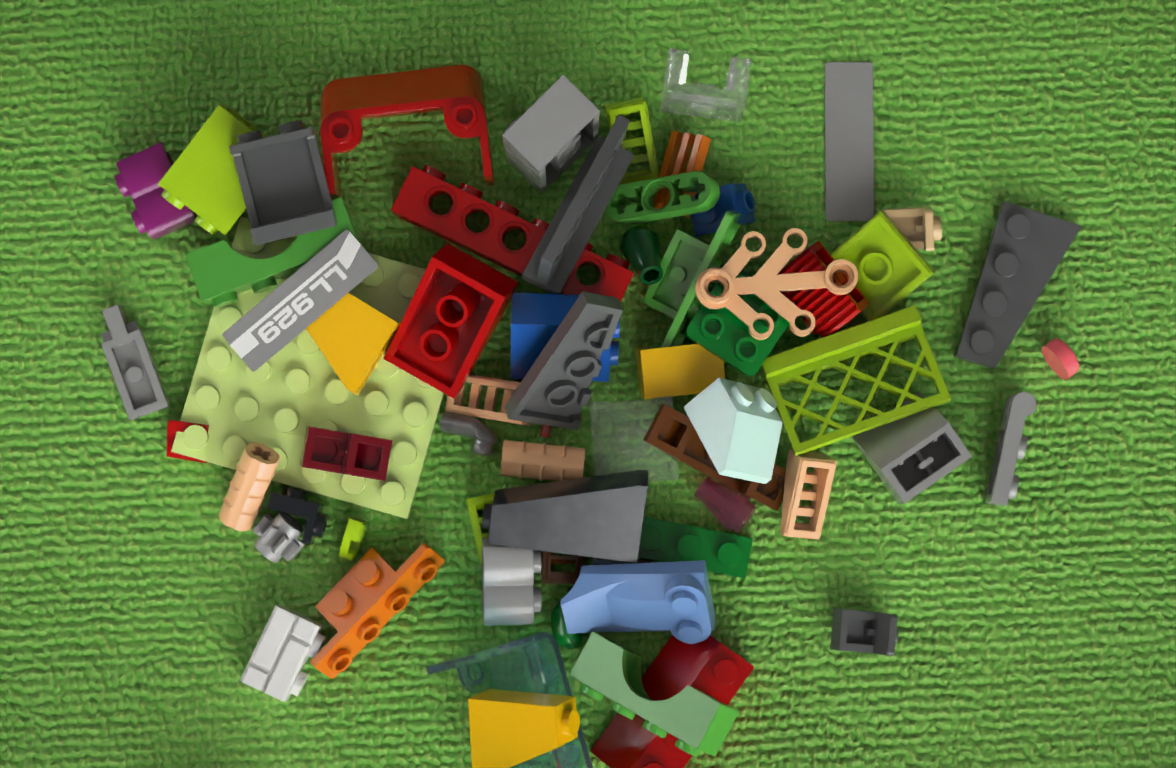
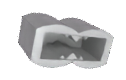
[482,538,541,626]

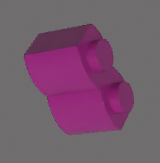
[114,142,197,240]

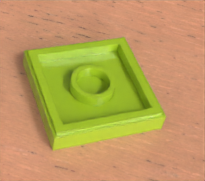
[830,209,935,321]

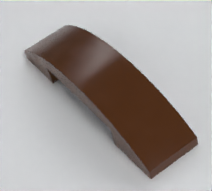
[643,403,786,511]

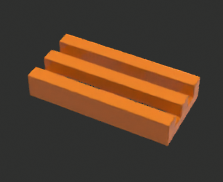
[654,131,711,217]

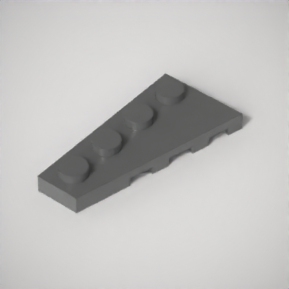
[954,201,1082,369]
[504,291,623,430]

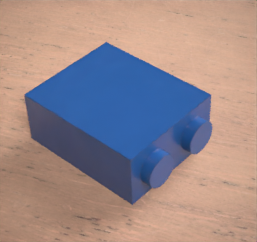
[511,293,620,382]

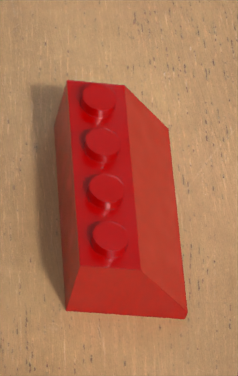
[590,635,754,768]

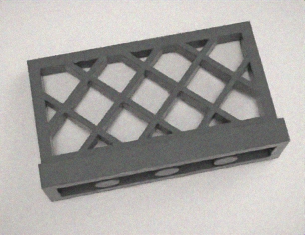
[522,115,634,294]

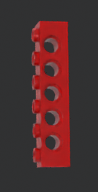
[391,165,634,304]

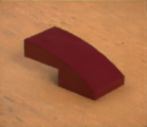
[300,426,392,481]

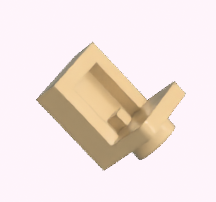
[881,206,942,251]

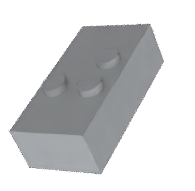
[502,75,600,194]

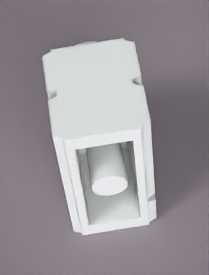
[240,604,326,702]

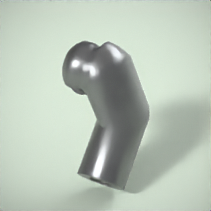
[440,412,497,457]

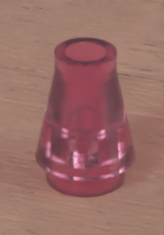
[694,476,757,533]

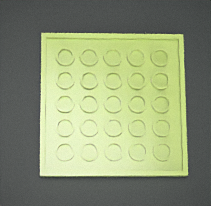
[171,217,445,519]

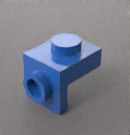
[690,183,755,236]

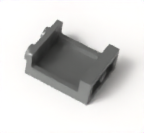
[229,120,337,246]

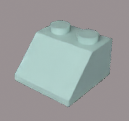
[683,378,783,484]

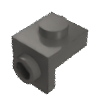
[830,608,898,656]

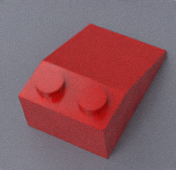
[383,243,519,399]

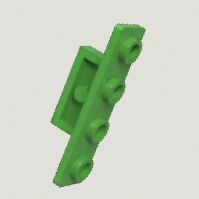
[642,210,742,347]

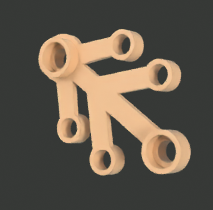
[695,228,858,340]

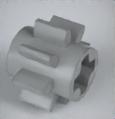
[252,511,305,563]

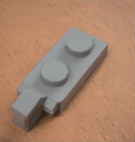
[101,305,170,420]

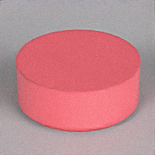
[1041,338,1080,380]

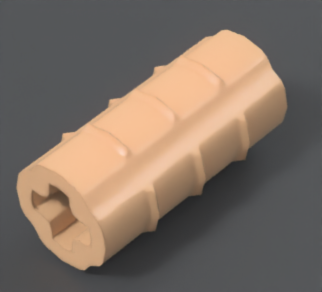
[500,440,585,481]
[218,443,280,531]

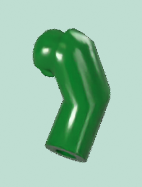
[550,586,582,649]

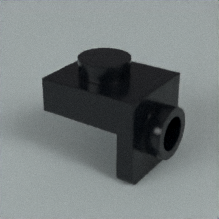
[268,487,328,544]

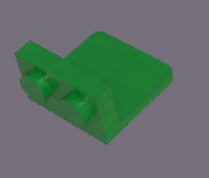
[686,269,789,377]

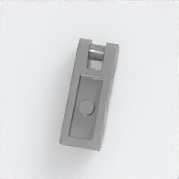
[984,392,1037,506]

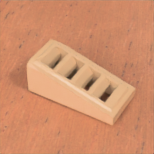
[445,374,531,426]
[780,449,837,539]

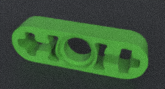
[605,171,720,225]

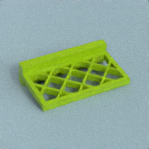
[761,305,951,456]

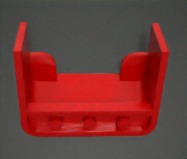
[320,65,495,200]

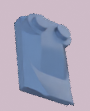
[561,560,716,644]

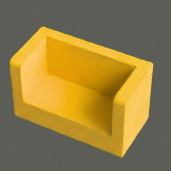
[635,343,725,399]

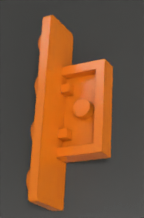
[311,543,445,679]

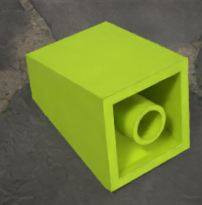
[158,102,267,235]

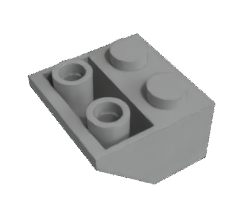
[852,391,972,504]

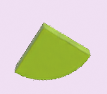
[339,518,368,561]

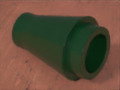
[620,225,663,285]

